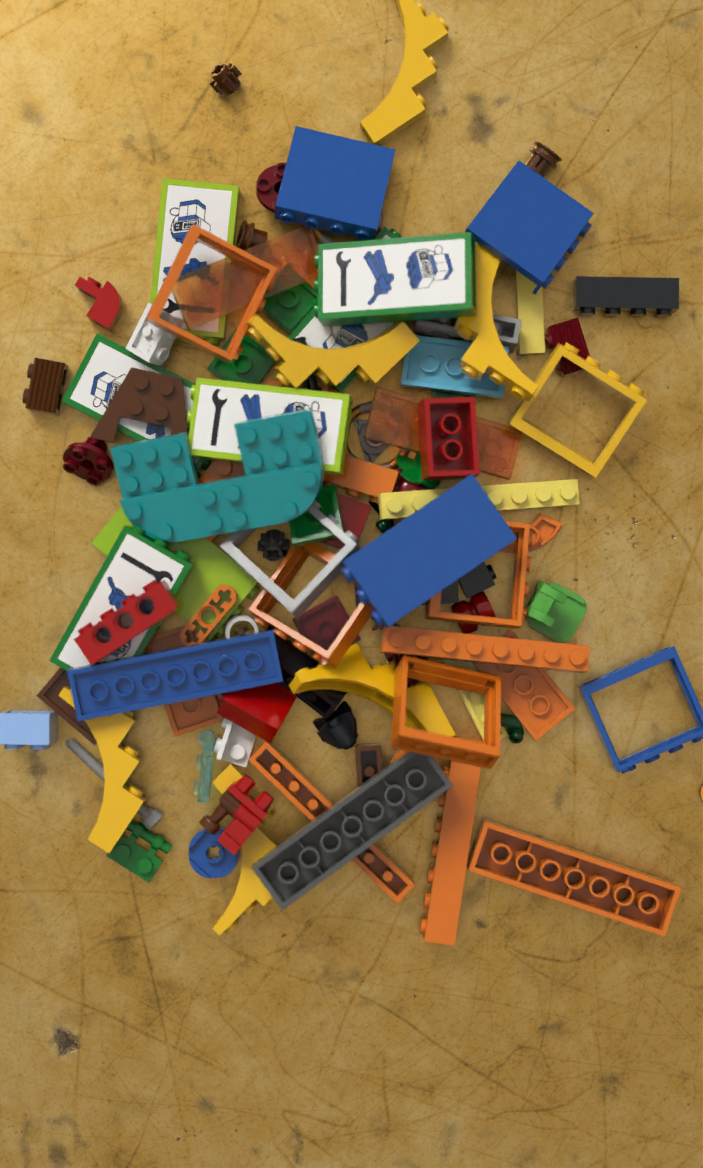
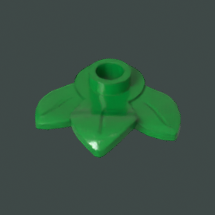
[396,449,441,488]

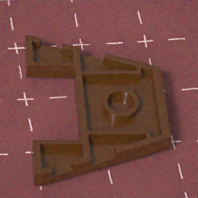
[91,367,189,443]

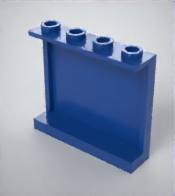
[274,126,395,241]
[465,161,594,295]

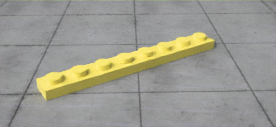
[378,479,580,520]

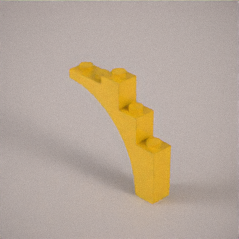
[360,0,449,146]
[454,244,538,401]
[246,315,420,388]
[289,643,456,737]
[59,686,146,853]
[212,763,279,936]

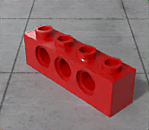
[74,579,182,665]

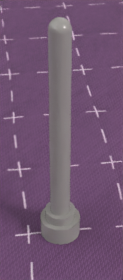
[66,738,164,831]

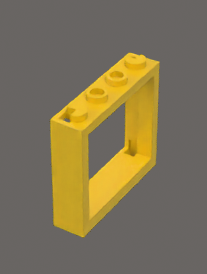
[509,342,647,478]

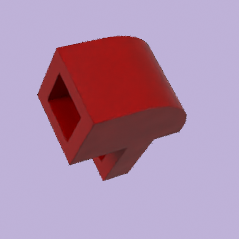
[75,277,123,332]

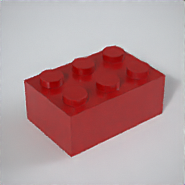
[417,397,480,481]

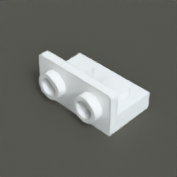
[125,303,184,366]
[213,718,256,767]

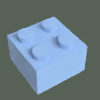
[0,711,58,750]

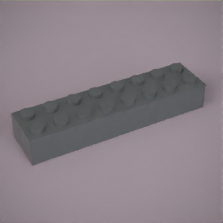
[251,751,453,910]

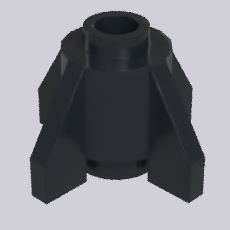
[313,701,358,750]

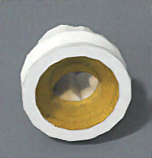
[225,615,259,638]

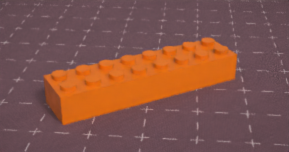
[467,818,681,937]

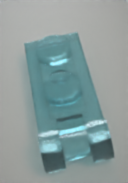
[193,729,216,803]

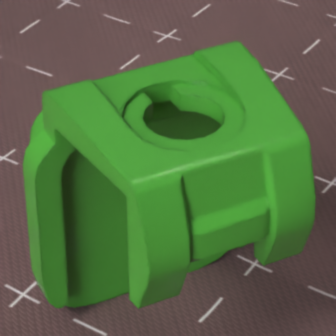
[525,579,587,643]

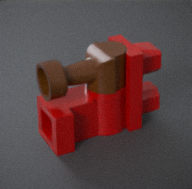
[199,774,274,855]

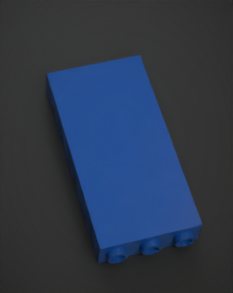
[340,474,517,629]

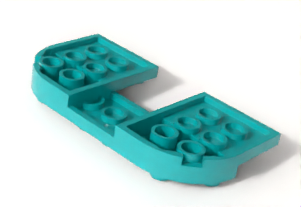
[110,408,324,542]

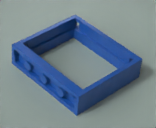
[577,646,703,774]

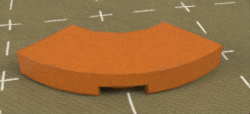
[500,513,563,554]

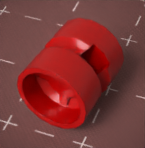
[451,591,496,634]

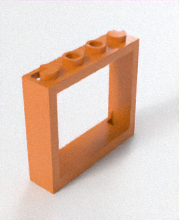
[144,224,277,363]
[425,521,533,629]
[249,543,373,667]
[391,655,501,769]

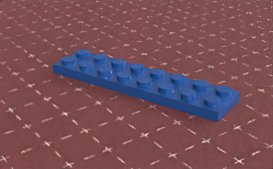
[67,629,283,721]

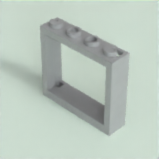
[220,500,360,619]

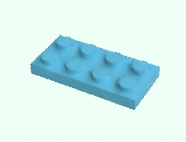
[401,335,509,399]

